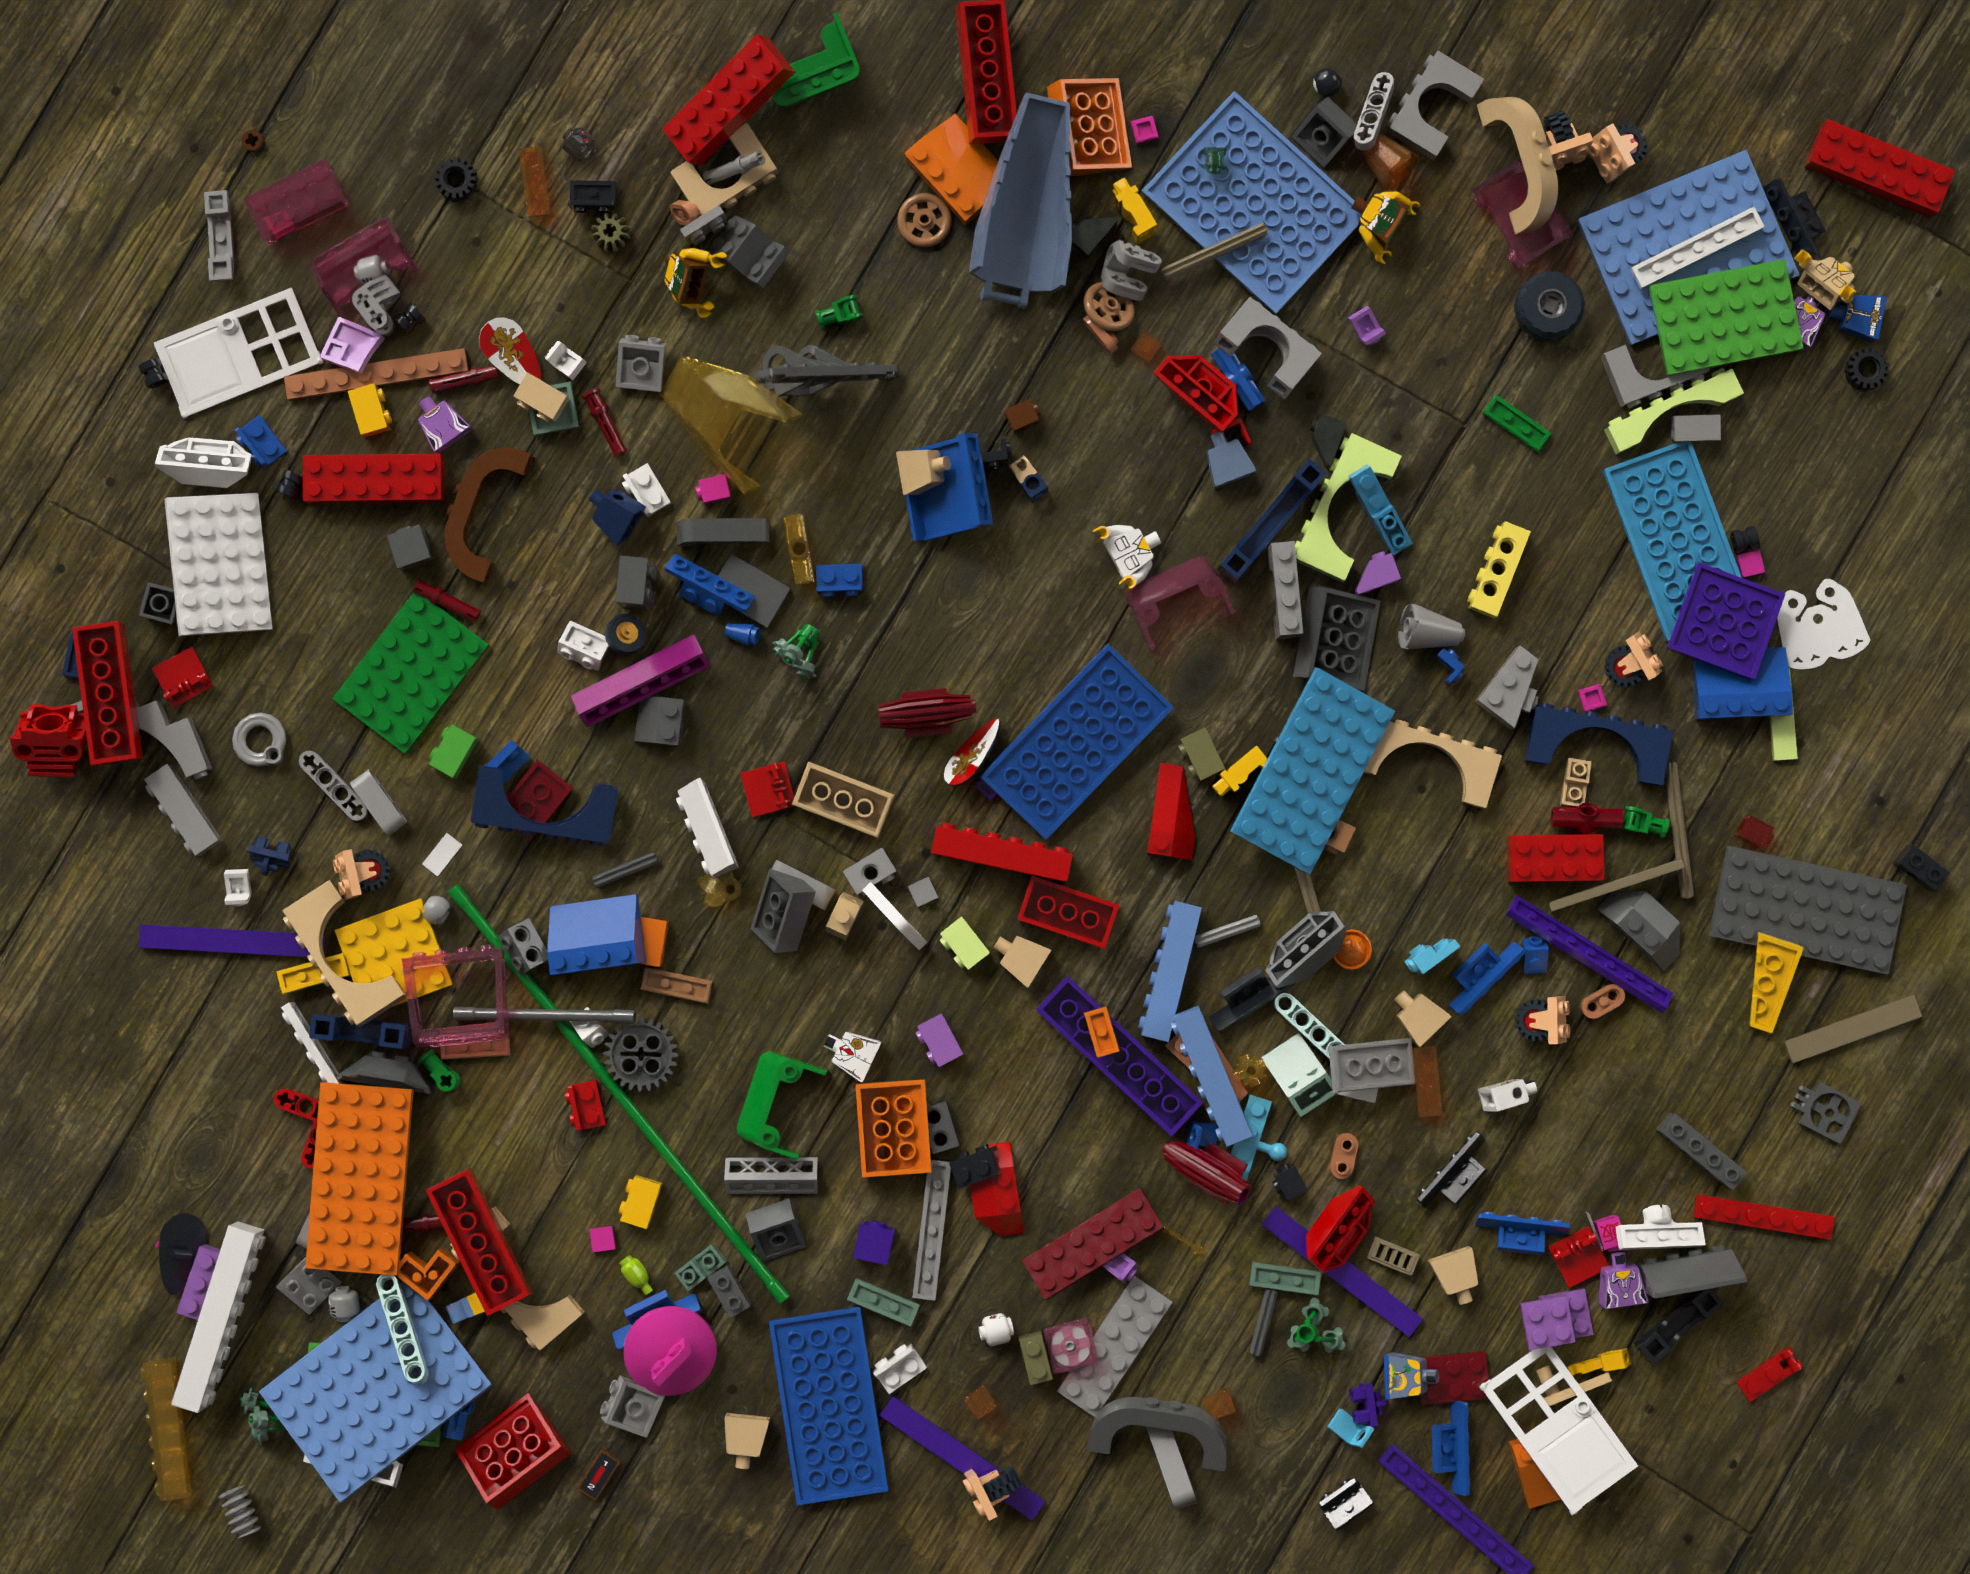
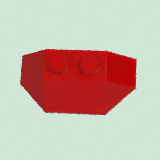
[1153,355,1238,432]
[970,1141,1024,1236]
[1306,1186,1375,1273]

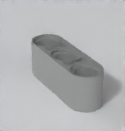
[350,769,407,836]
[772,860,835,910]

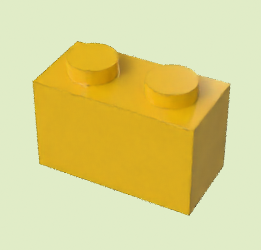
[348,383,392,438]
[618,1175,663,1229]

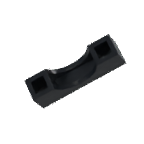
[1634,1288,1724,1364]

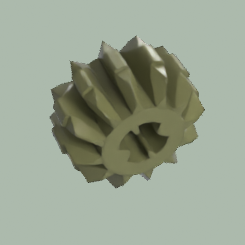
[592,213,630,252]

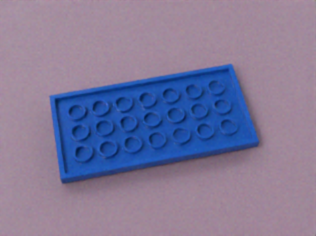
[980,643,1174,839]
[769,1306,889,1505]

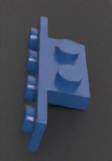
[664,554,755,617]
[1449,942,1525,1016]
[1475,1212,1570,1256]
[612,1290,702,1351]
[1432,1401,1471,1496]

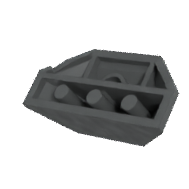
[1596,891,1680,972]
[1265,911,1347,988]
[338,1051,433,1094]

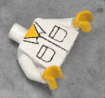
[1093,525,1161,593]

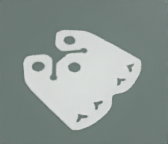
[1777,579,1870,669]

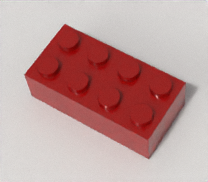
[1507,834,1604,882]
[1017,876,1119,949]

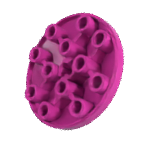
[623,1306,717,1396]

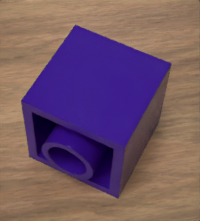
[853,1220,895,1265]

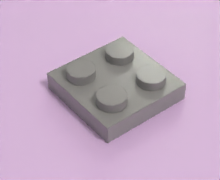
[680,205,727,246]

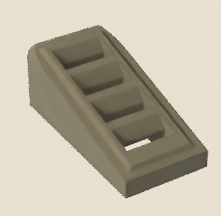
[1367,1236,1420,1276]

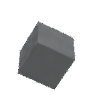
[387,525,435,572]
[139,582,178,627]

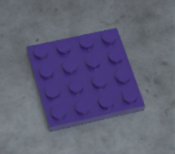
[1666,562,1786,681]

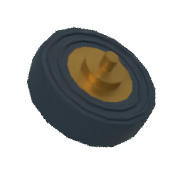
[605,614,646,655]

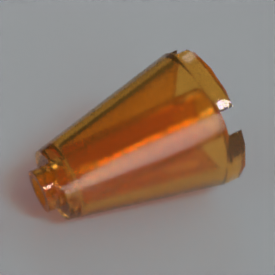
[1359,131,1419,190]

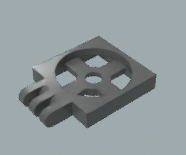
[1790,1082,1862,1144]

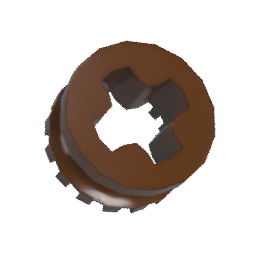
[242,130,264,152]

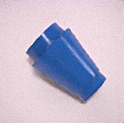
[725,623,760,647]

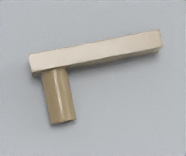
[1536,1365,1612,1406]

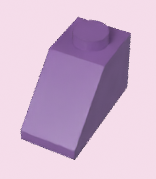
[1354,551,1401,595]

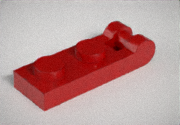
[1735,1346,1803,1402]

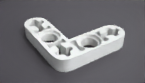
[863,882,928,950]

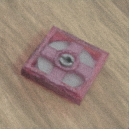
[1043,1317,1099,1375]

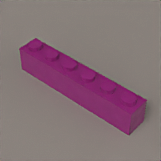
[571,635,710,728]

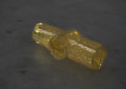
[783,514,815,585]

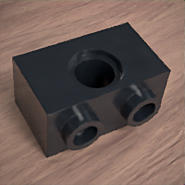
[1893,844,1950,891]

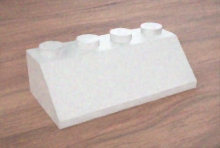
[676,778,739,878]

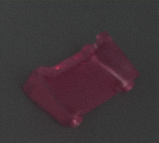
[1472,160,1573,268]

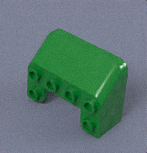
[772,12,860,108]

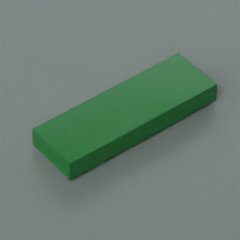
[1482,394,1552,453]

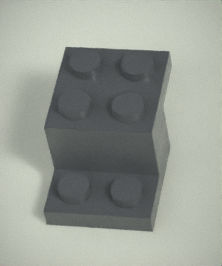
[708,215,791,288]

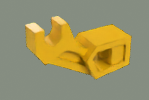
[1568,1348,1631,1376]

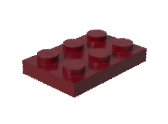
[507,759,574,842]
[1419,1351,1488,1405]

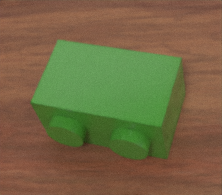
[429,724,479,779]

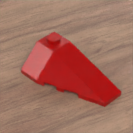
[1147,763,1196,860]

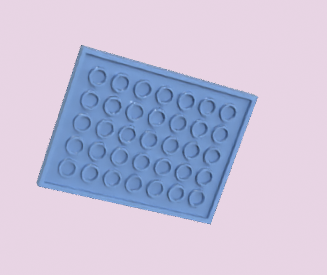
[1141,91,1362,315]
[1577,150,1800,346]
[259,1281,492,1503]

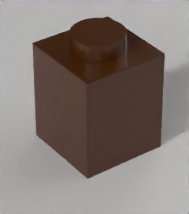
[1004,399,1041,434]

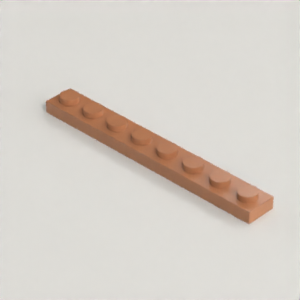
[284,348,469,400]

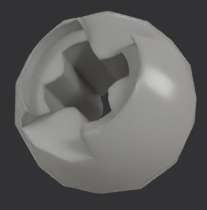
[422,896,450,925]

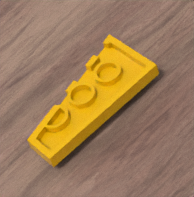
[1749,932,1804,1033]

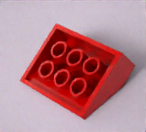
[455,1393,572,1510]

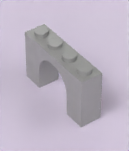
[1387,51,1484,161]
[1213,297,1322,399]
[1600,345,1710,408]
[1267,541,1303,640]

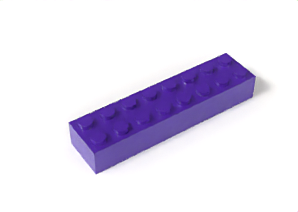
[1036,976,1203,1136]

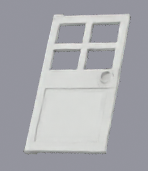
[154,288,324,419]
[1479,1347,1638,1515]

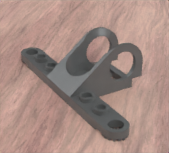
[754,345,900,397]

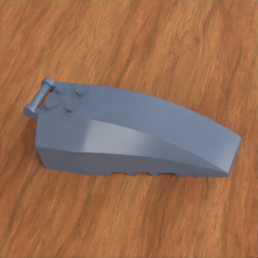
[969,92,1072,309]

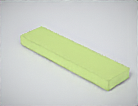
[1769,668,1798,761]

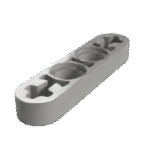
[1354,72,1394,150]
[299,751,369,821]

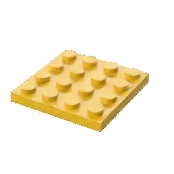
[335,898,453,1007]

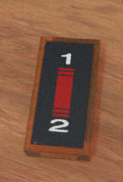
[576,1448,621,1501]

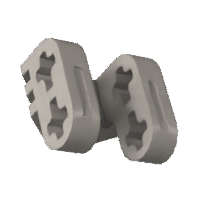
[1101,240,1162,301]
[352,275,401,336]

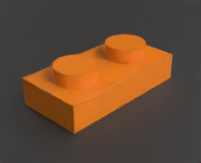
[1084,1006,1119,1058]

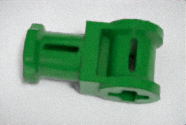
[815,295,864,330]
[1621,806,1669,838]
[418,1049,461,1092]

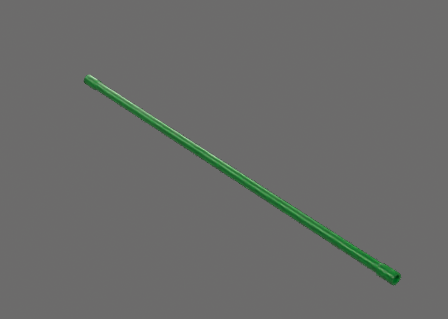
[447,884,790,1304]

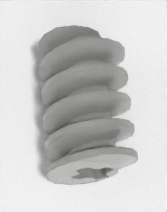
[219,1485,261,1538]

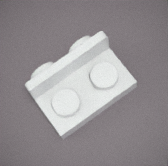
[622,463,671,517]
[557,621,609,671]
[873,1344,927,1394]

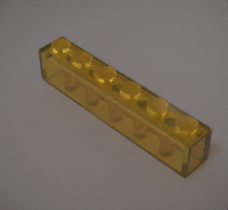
[141,1356,193,1501]

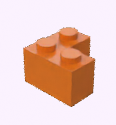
[397,1247,461,1301]

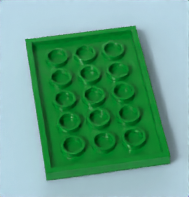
[332,593,490,754]

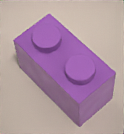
[915,1013,963,1067]

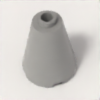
[1398,604,1465,649]

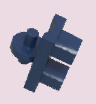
[247,836,292,876]

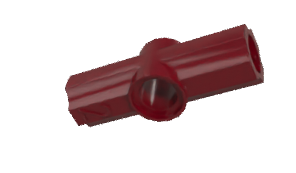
[1551,802,1623,833]

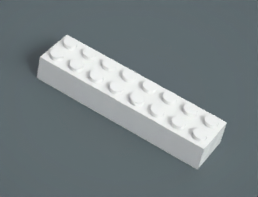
[171,1222,266,1413]

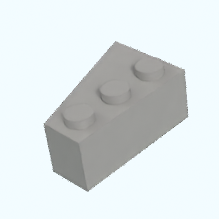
[1474,646,1538,730]

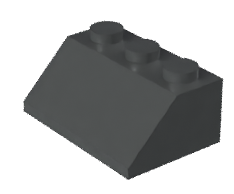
[750,869,816,953]

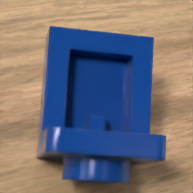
[1435,648,1464,685]
[1522,936,1549,974]

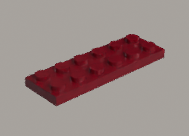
[1022,1188,1164,1301]

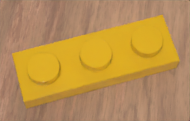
[276,953,351,994]

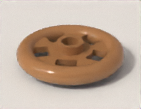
[897,193,952,247]
[1084,282,1135,331]

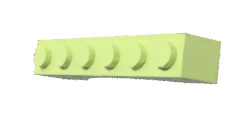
[1604,368,1744,454]

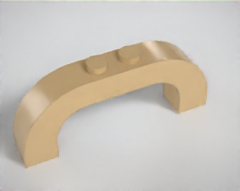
[1477,97,1558,235]

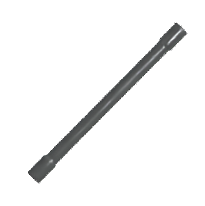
[453,1007,636,1024]

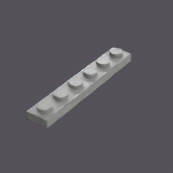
[912,1159,951,1300]

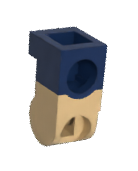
[1009,456,1049,503]

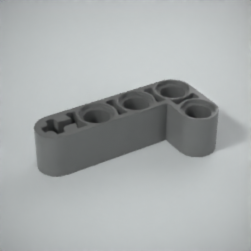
[676,518,770,547]

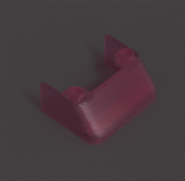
[310,218,419,317]
[1125,556,1236,653]

